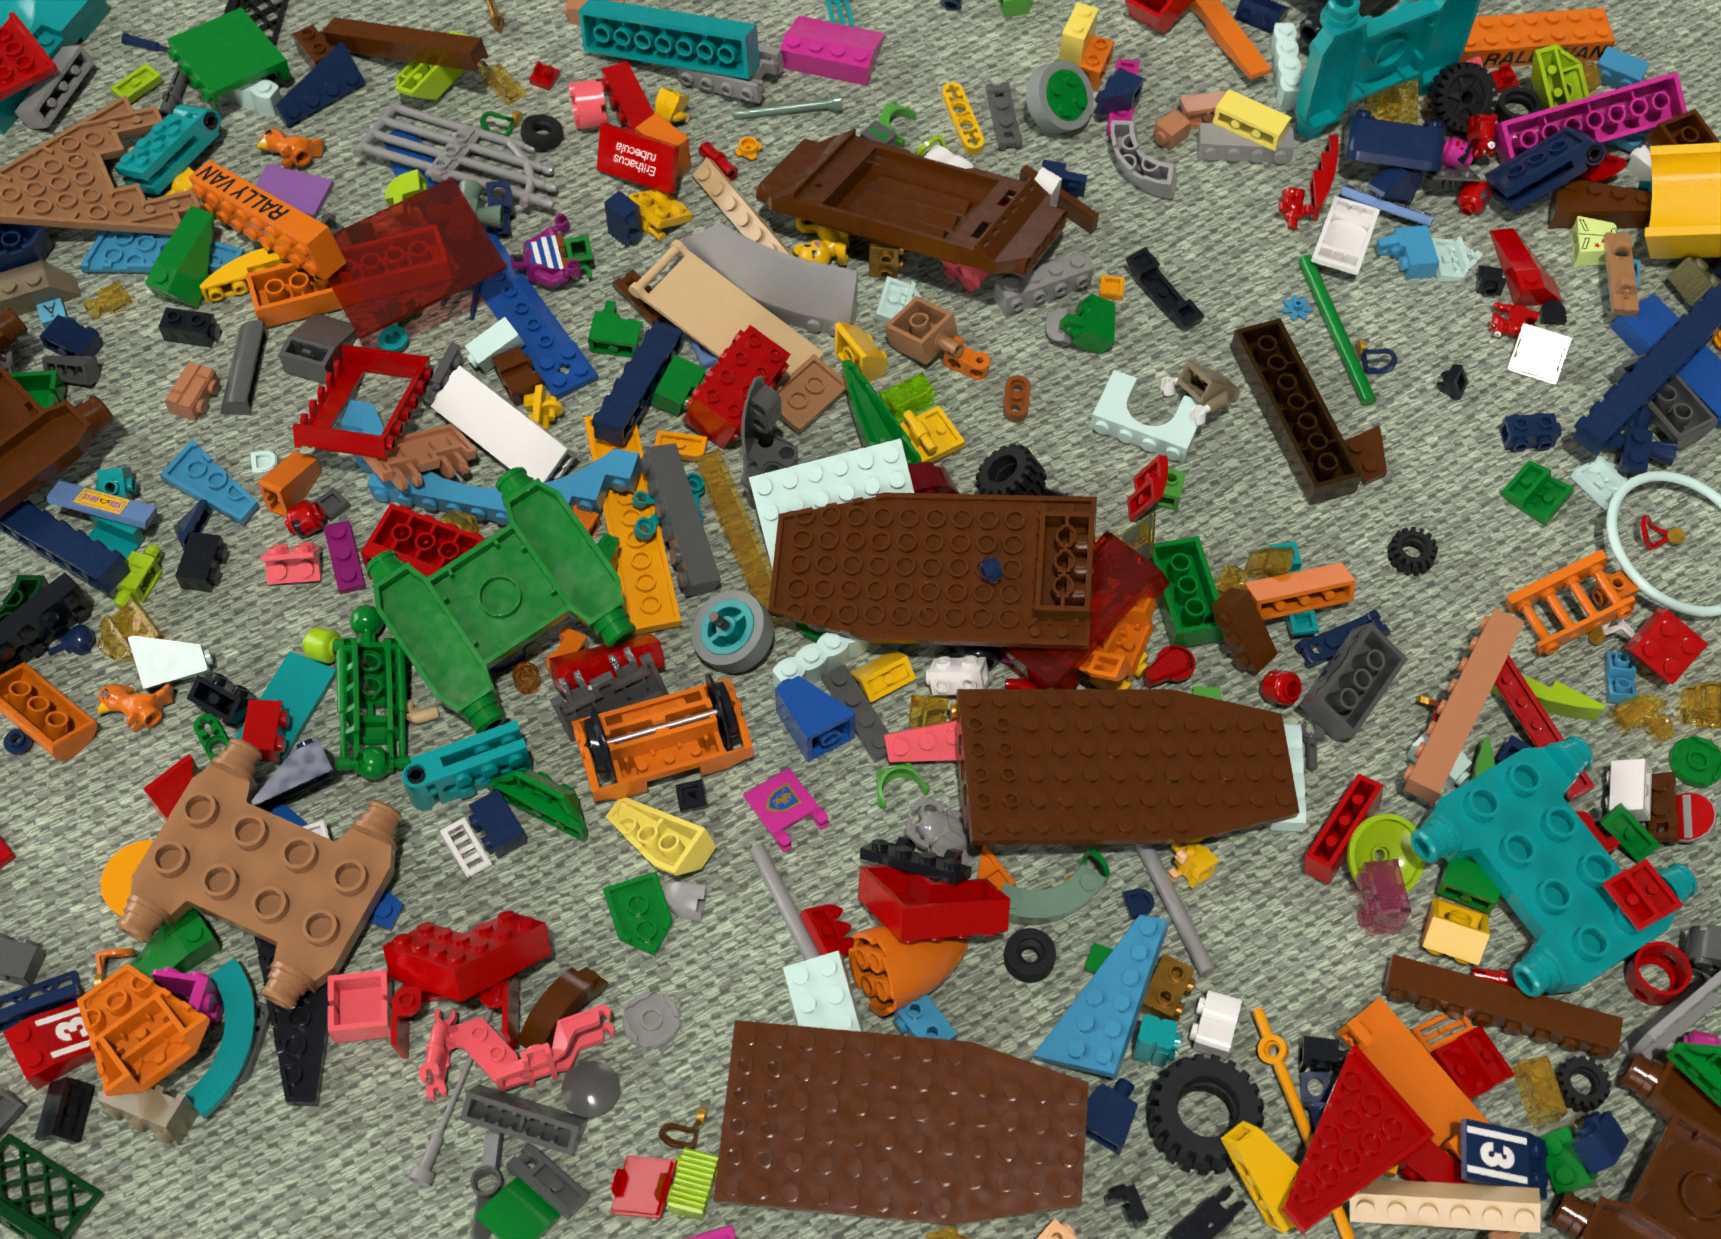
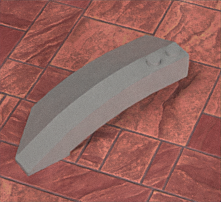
[677,219,858,337]

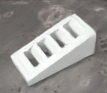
[439,817,492,879]

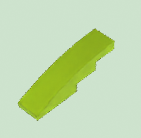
[1490,676,1606,721]

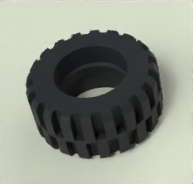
[1146,1053,1265,1176]

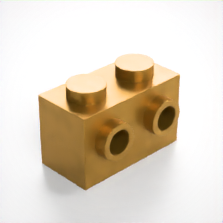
[869,240,904,280]
[1140,954,1197,1021]

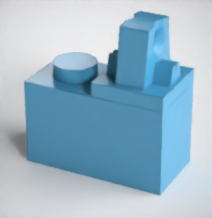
[1375,225,1439,279]

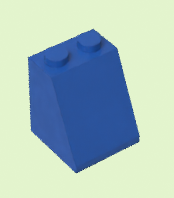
[775,676,855,762]

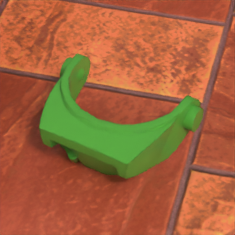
[878,103,916,147]
[876,762,930,809]

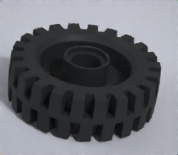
[1427,62,1498,132]

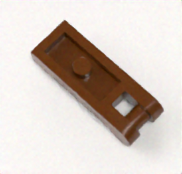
[612,270,667,326]
[1648,772,1680,844]

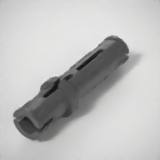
[159,64,188,119]

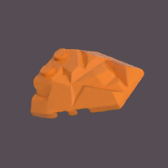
[1041,587,1156,682]

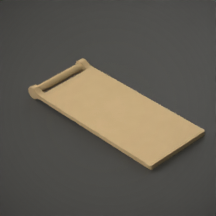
[628,239,823,389]

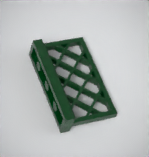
[0,1134,104,1239]

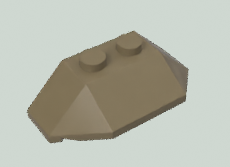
[0,260,81,316]

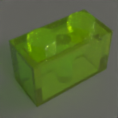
[879,372,935,423]

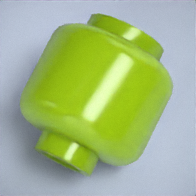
[302,627,341,663]

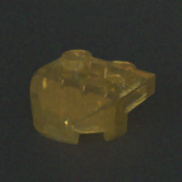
[97,599,165,662]

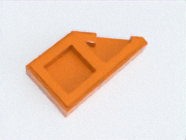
[977,845,1016,890]

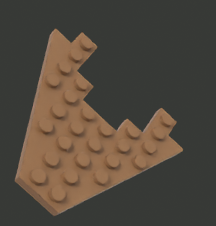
[0,96,201,235]

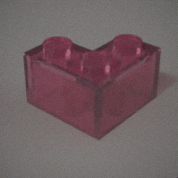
[1357,859,1412,936]

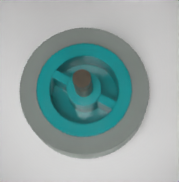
[691,590,774,673]

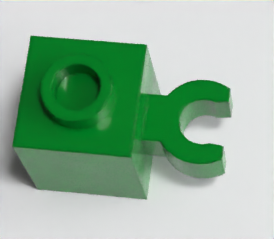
[564,235,593,281]

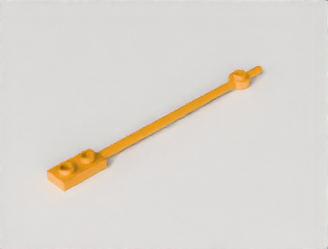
[1252,1008,1355,1239]

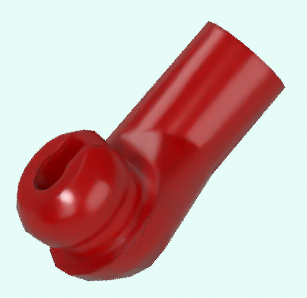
[1005,678,1041,689]

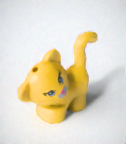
[793,218,851,265]

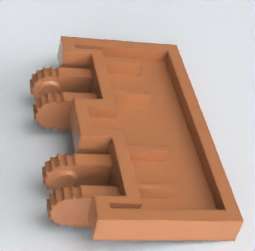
[361,423,477,491]

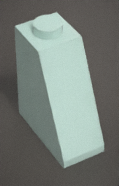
[128,636,214,690]

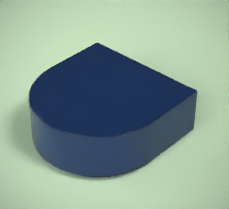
[1122,888,1154,920]

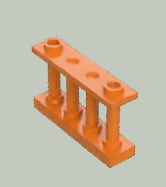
[1506,549,1636,656]

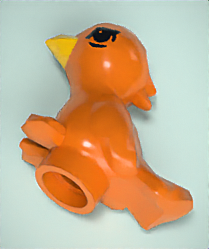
[257,128,325,169]
[97,683,173,732]

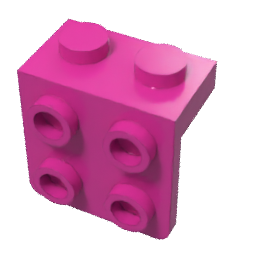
[152,967,223,1030]

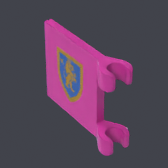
[743,768,829,852]

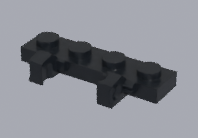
[860,835,972,885]

